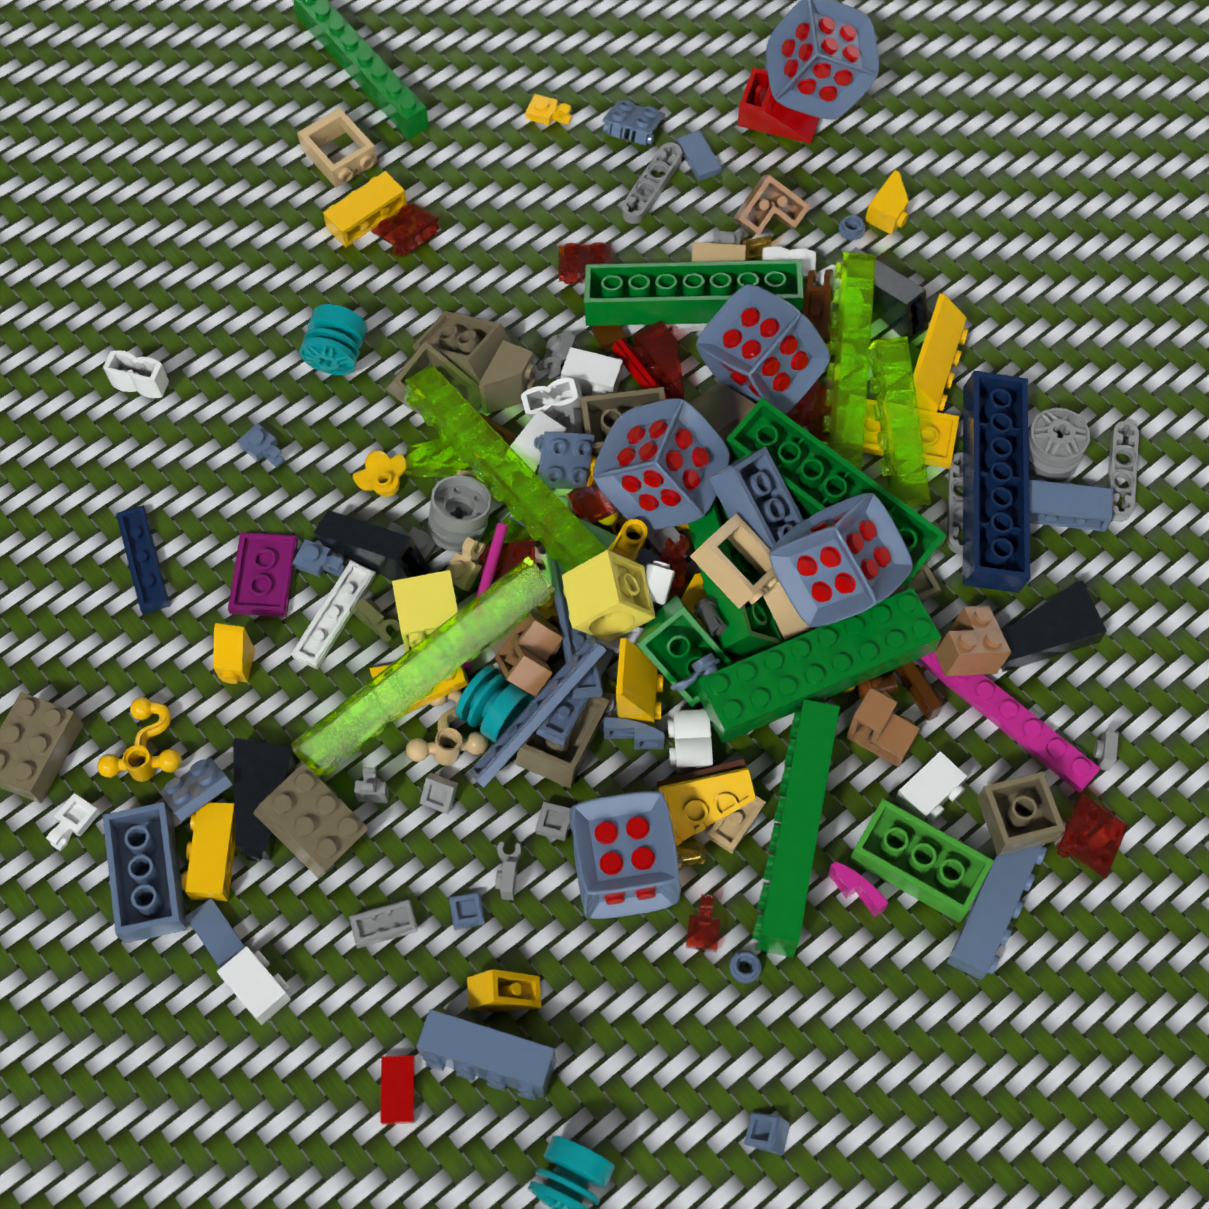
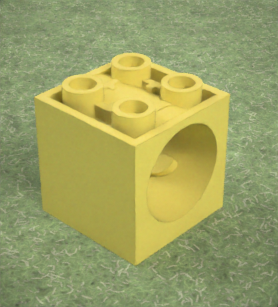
[561,549,656,642]
[392,570,464,658]

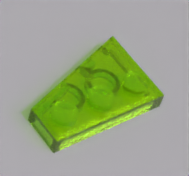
[405,432,491,477]

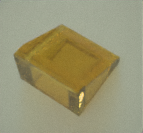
[741,235,772,258]
[676,841,707,868]

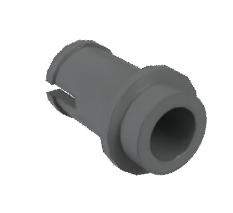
[694,598,727,637]

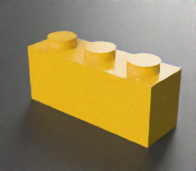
[323,171,407,248]
[182,802,236,902]

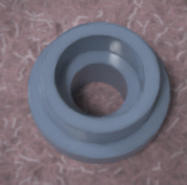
[839,215,865,241]
[730,951,761,983]

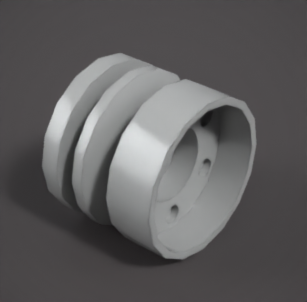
[1028,408,1090,482]
[427,475,491,552]

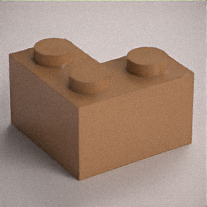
[733,175,811,235]
[935,606,1011,677]
[494,610,563,697]
[846,688,920,767]

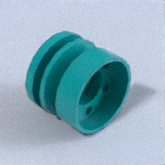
[299,304,367,375]
[455,664,534,743]
[528,1135,615,1209]

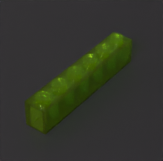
[866,336,931,509]

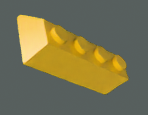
[904,293,968,412]

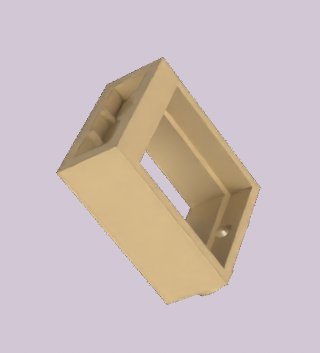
[297,107,378,188]
[690,513,778,609]

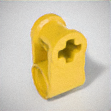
[608,519,648,562]

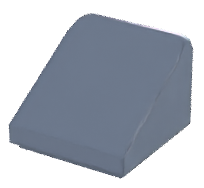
[744,1112,790,1155]

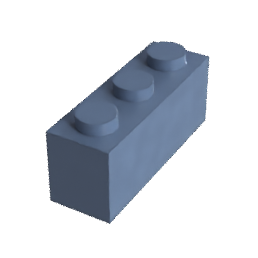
[1029,478,1113,532]

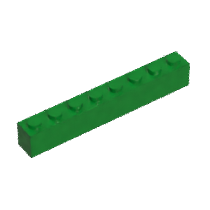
[293,0,429,140]

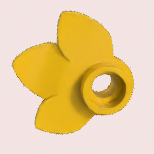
[353,450,407,497]

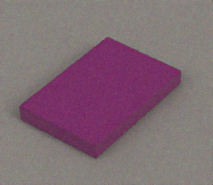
[228,532,298,617]

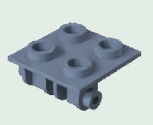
[602,100,665,146]
[534,431,595,490]

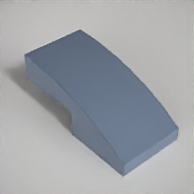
[604,717,665,750]

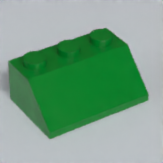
[636,595,734,707]

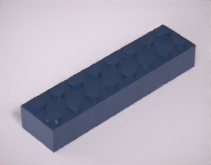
[963,370,1031,593]

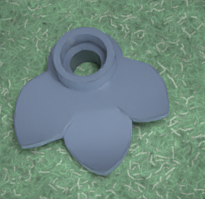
[670,653,721,691]

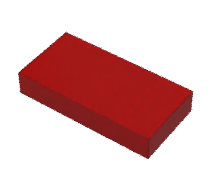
[381,1055,415,1125]

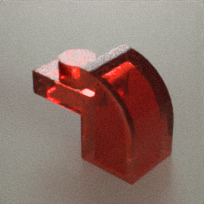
[567,483,619,523]

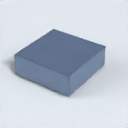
[449,892,485,930]

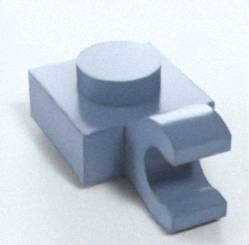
[237,423,285,468]
[292,539,346,577]

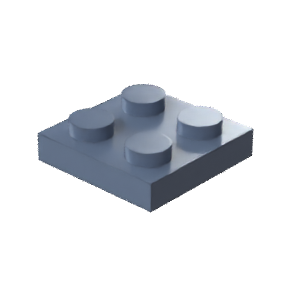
[159,756,232,821]

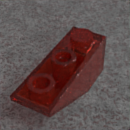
[633,320,685,400]

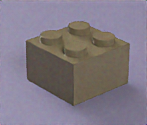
[977,772,1065,856]

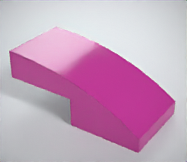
[828,862,888,918]

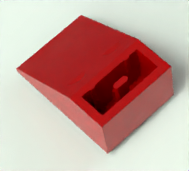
[737,67,819,144]

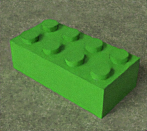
[849,799,994,923]

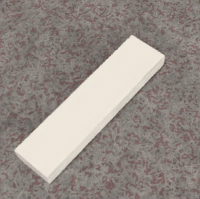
[291,560,376,670]

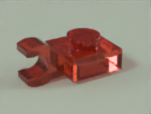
[661,534,690,588]
[686,894,721,952]

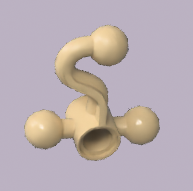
[406,690,488,766]

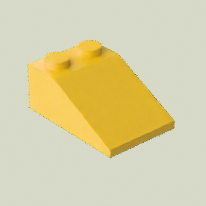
[616,638,664,728]

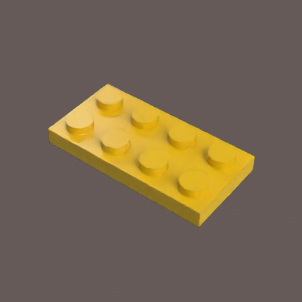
[840,396,959,469]

